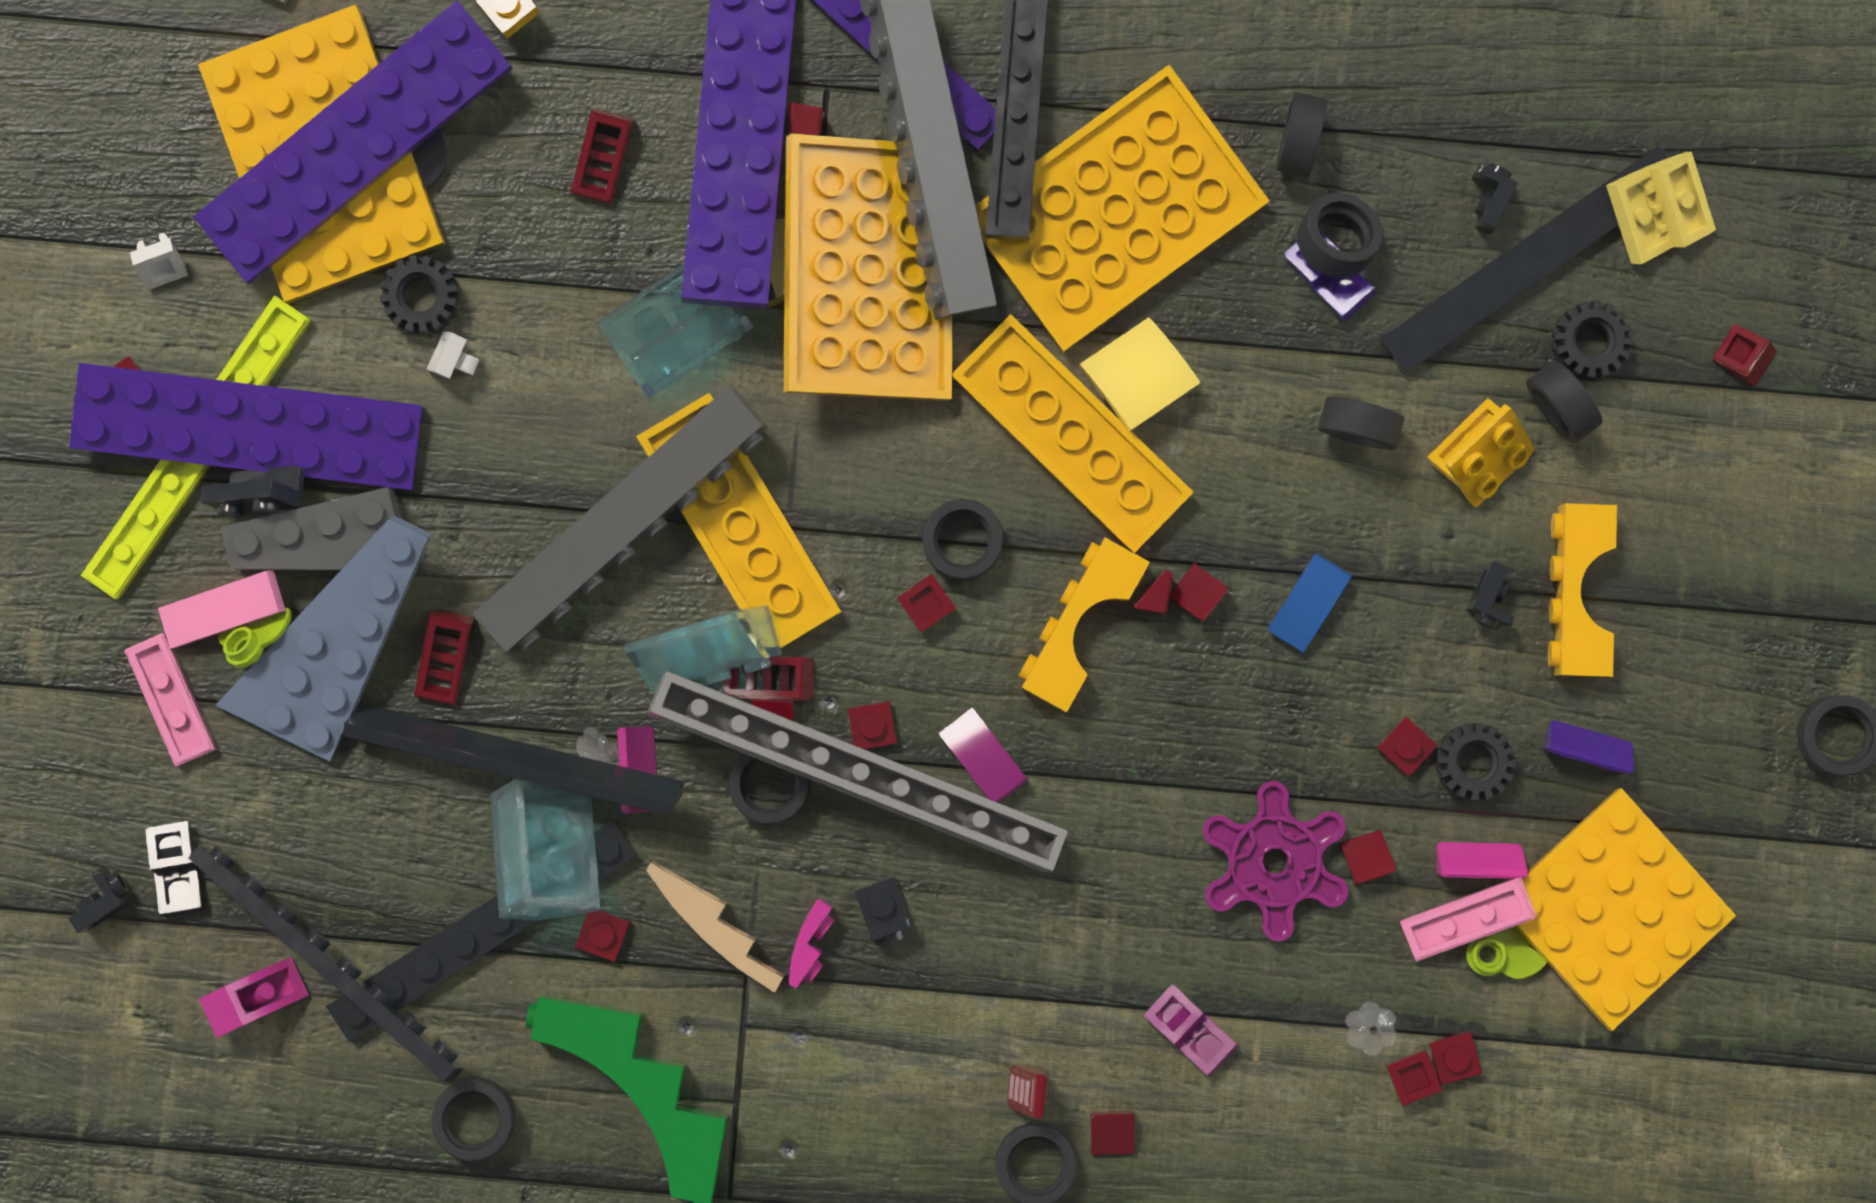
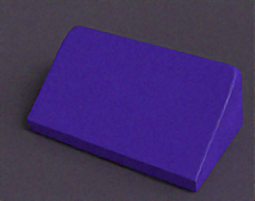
[1542,720,1634,774]

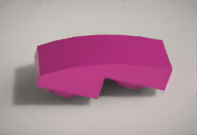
[789,897,835,989]

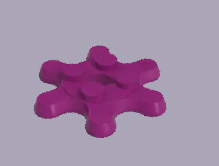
[1202,781,1349,942]

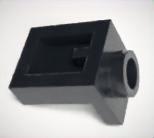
[1472,163,1518,234]
[1466,561,1515,630]
[69,868,131,933]
[854,876,912,945]

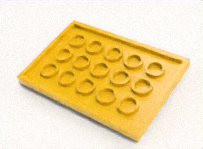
[198,4,446,304]
[975,65,1270,353]
[784,134,952,401]

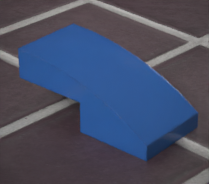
[1267,552,1352,652]

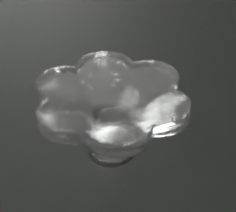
[576,727,617,763]
[1345,1001,1397,1056]

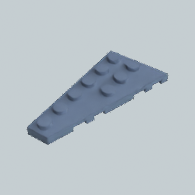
[215,515,432,761]

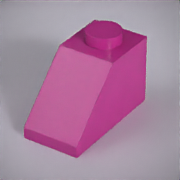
[199,957,309,1038]

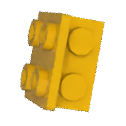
[1427,398,1535,507]

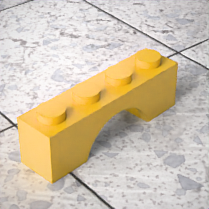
[1548,503,1617,677]
[1018,538,1150,713]

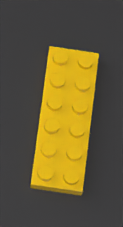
[952,314,1194,553]
[636,393,841,656]

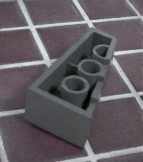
[221,487,402,572]

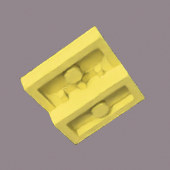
[1606,152,1716,264]
[1079,317,1201,432]

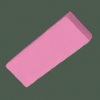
[158,570,286,649]
[124,633,217,767]
[1400,876,1537,961]

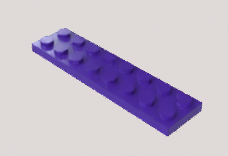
[193,0,513,284]
[681,0,796,310]
[69,363,423,490]

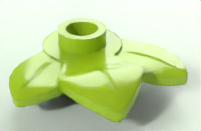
[218,608,292,668]
[1466,926,1547,979]

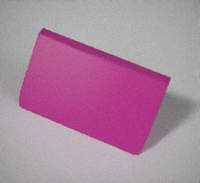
[617,726,656,814]
[1436,842,1528,879]

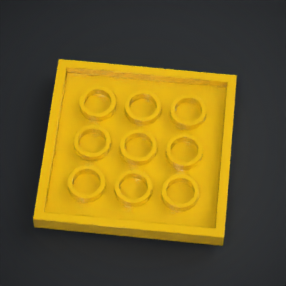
[1515,788,1736,1031]

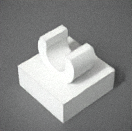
[130,233,188,290]
[426,331,479,379]

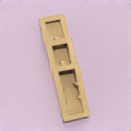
[646,861,785,993]

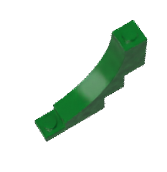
[525,994,728,1203]

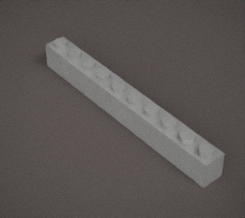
[647,671,1068,872]

